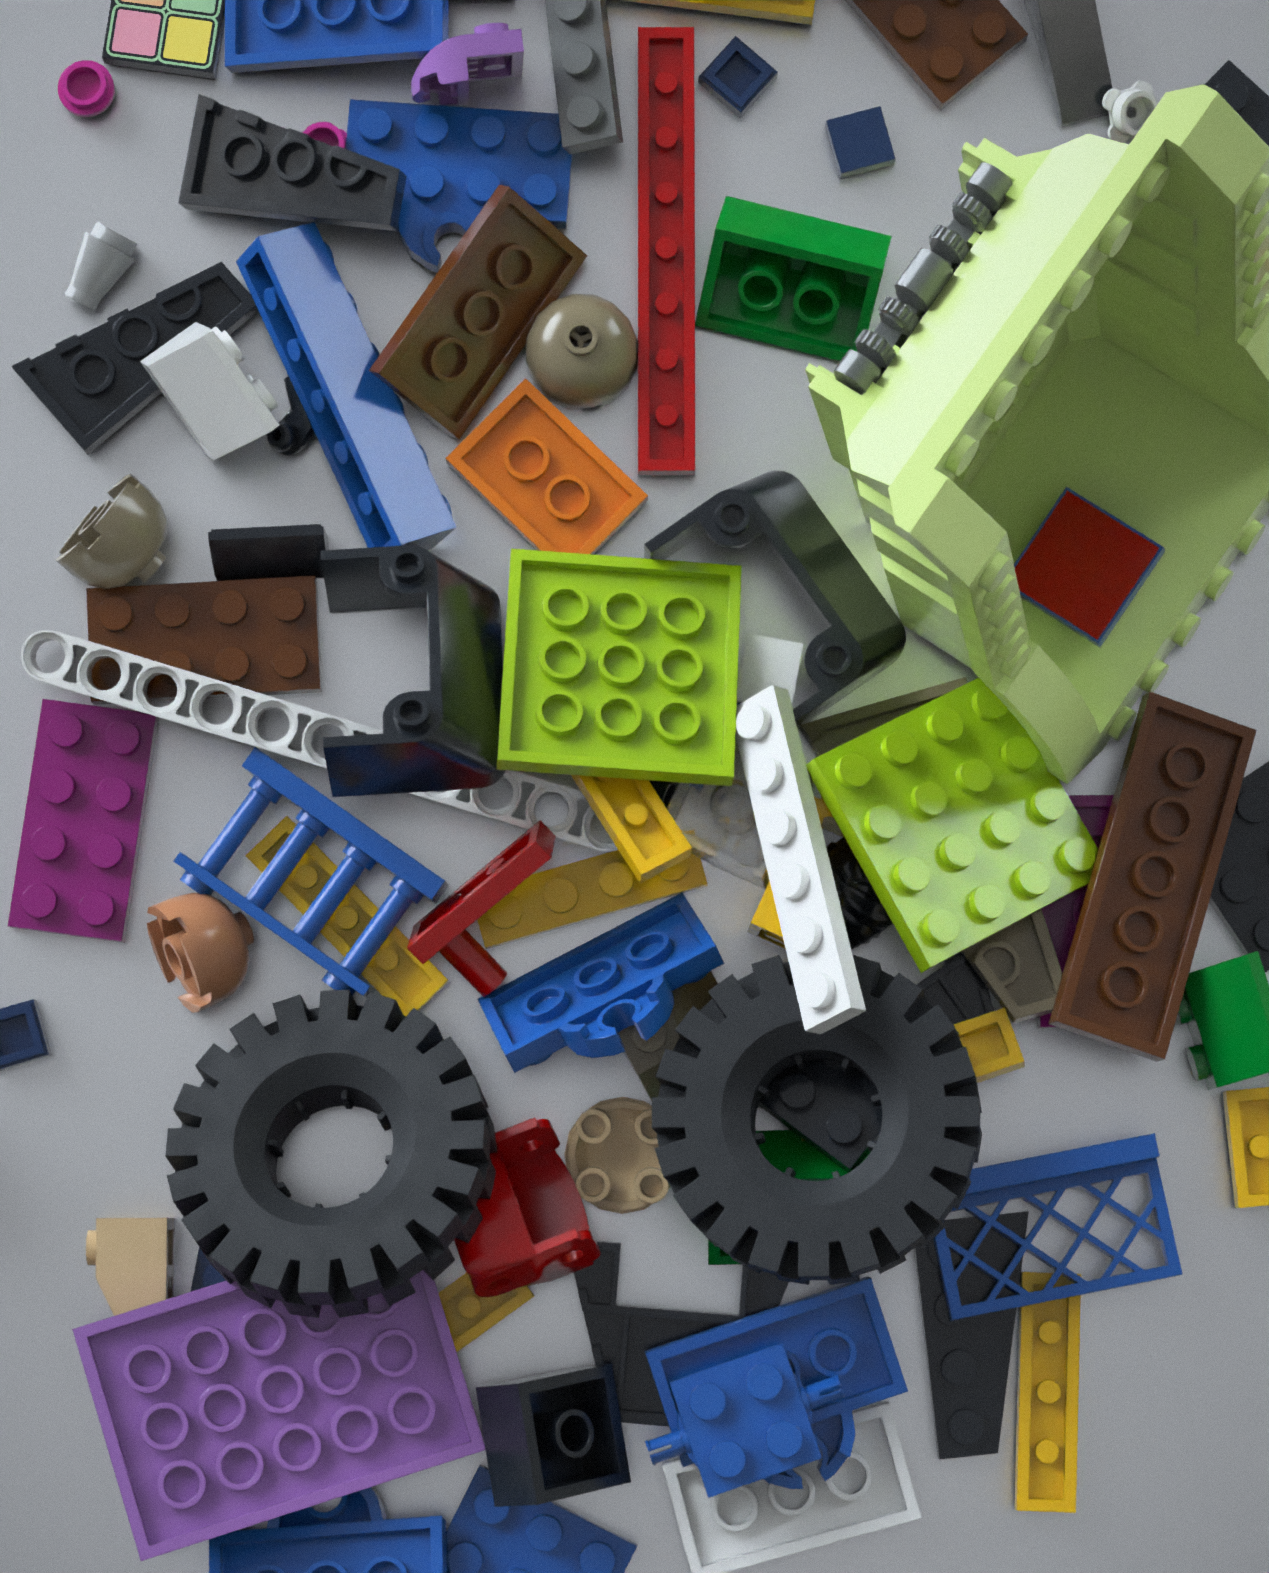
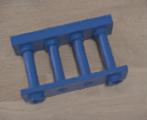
[173,747,449,998]

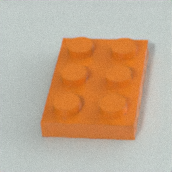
[445,378,648,555]

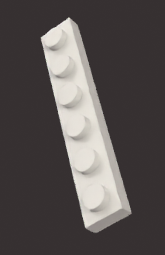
[736,685,866,1034]

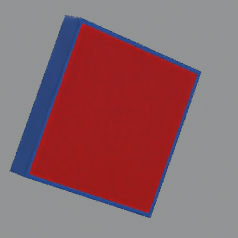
[1014,486,1165,647]

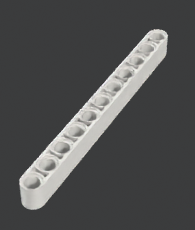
[20,629,618,852]

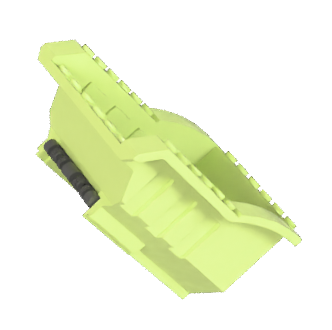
[805,84,1269,784]

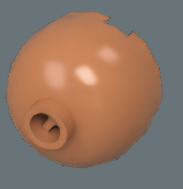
[147,893,254,1013]

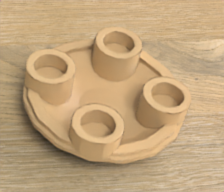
[564,1097,670,1214]

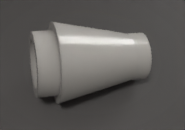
[64,222,137,311]

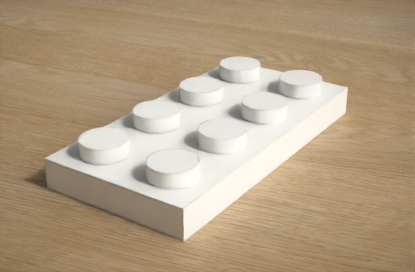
[662,1402,922,1573]

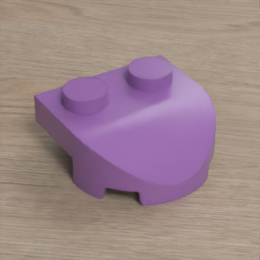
[411,23,524,106]

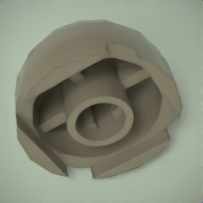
[526,294,638,410]
[56,473,167,589]

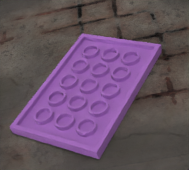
[72,1270,486,1561]

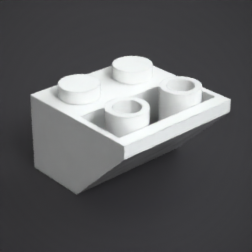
[140,322,279,460]

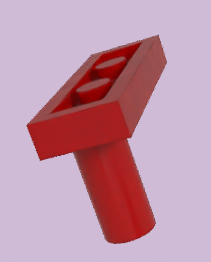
[407,820,556,997]

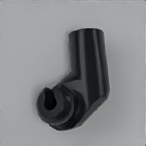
[267,376,315,455]

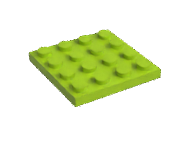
[496,549,742,786]
[806,678,1098,973]

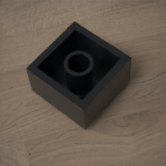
[476,1364,631,1507]

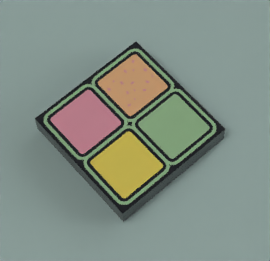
[102,0,225,79]

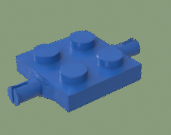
[645,1343,845,1498]

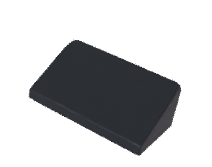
[208,524,329,581]

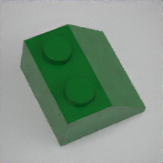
[1176,951,1269,1090]

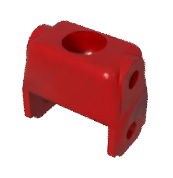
[454,1117,601,1297]

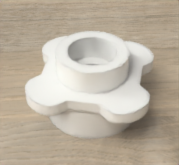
[1102,80,1158,143]

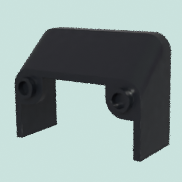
[644,471,906,730]
[321,545,506,797]

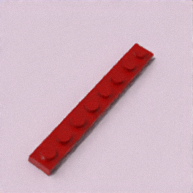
[638,27,695,475]

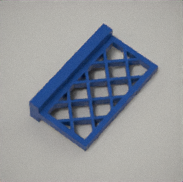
[933,1133,1183,1321]

